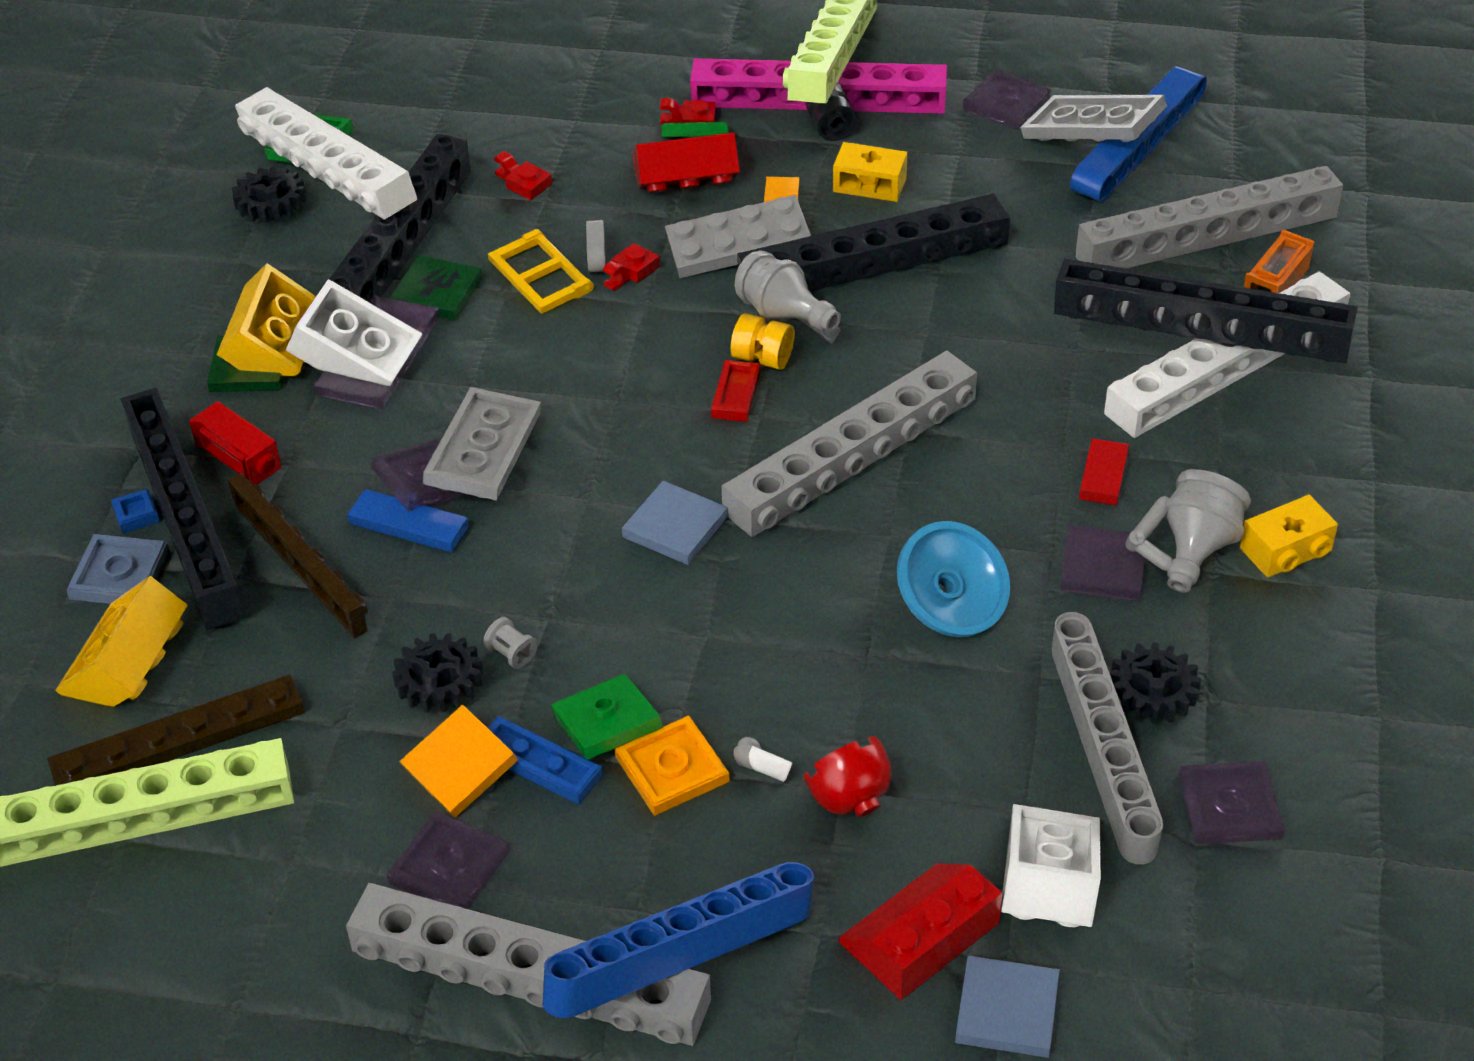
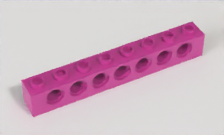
[690,58,947,114]

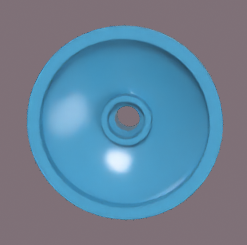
[897,521,1010,637]

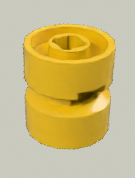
[731,313,795,370]

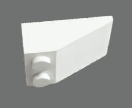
[286,279,422,386]
[1001,804,1101,927]

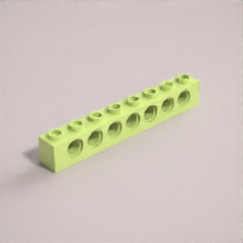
[783,0,877,104]
[0,738,294,867]

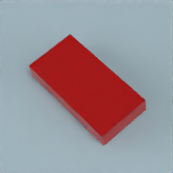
[711,360,761,422]
[1079,438,1129,506]

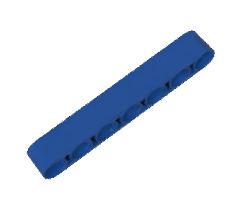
[1070,66,1207,202]
[542,862,814,1018]

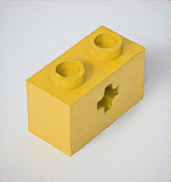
[833,142,908,202]
[1239,494,1338,578]

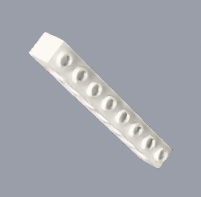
[235,87,418,220]
[1104,271,1350,438]

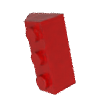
[632,132,740,193]
[839,863,1002,1000]

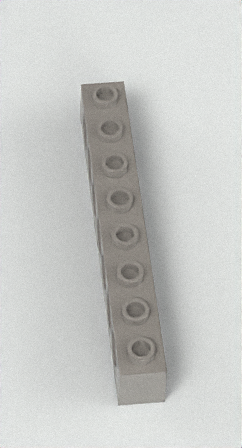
[1075,166,1343,268]
[721,350,977,537]
[346,883,711,1046]

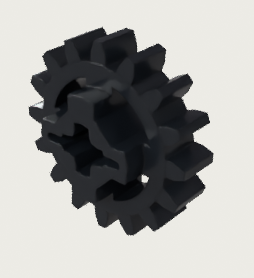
[232,166,306,223]
[392,633,483,713]
[1110,642,1201,724]

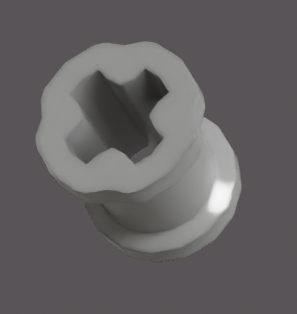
[483,617,538,669]

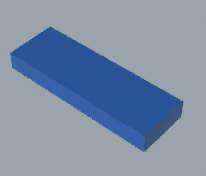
[347,489,469,553]
[488,716,603,805]

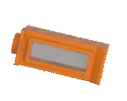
[1244,229,1315,293]

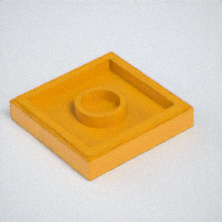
[399,705,518,818]
[615,716,730,816]

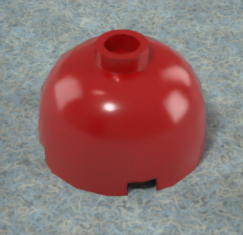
[803,736,892,818]

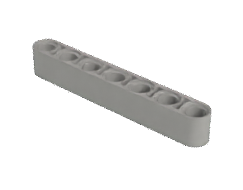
[1052,612,1163,864]

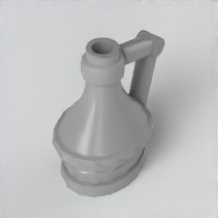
[734,250,841,344]
[1125,469,1251,593]

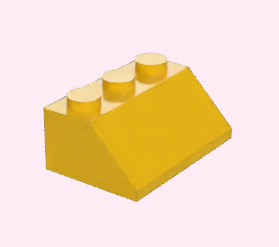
[217,263,316,376]
[55,576,188,707]

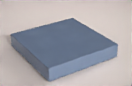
[622,481,728,565]
[66,534,170,604]
[955,956,1059,1058]

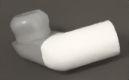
[734,737,792,782]

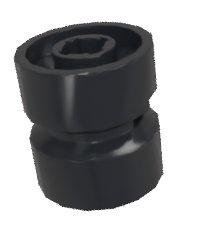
[805,83,857,141]

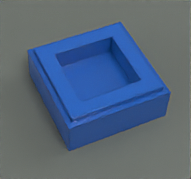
[111,489,160,534]

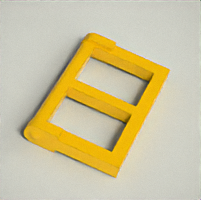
[488,229,594,314]

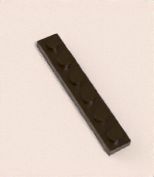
[228,473,368,639]
[47,674,305,786]

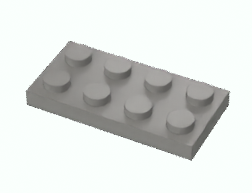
[1020,95,1167,142]
[665,195,811,279]
[423,387,541,500]

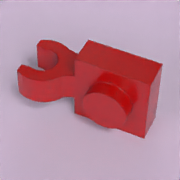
[660,98,715,125]
[494,151,552,201]
[603,243,660,291]

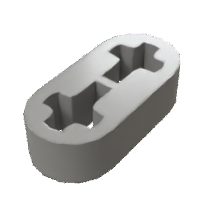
[586,220,606,273]

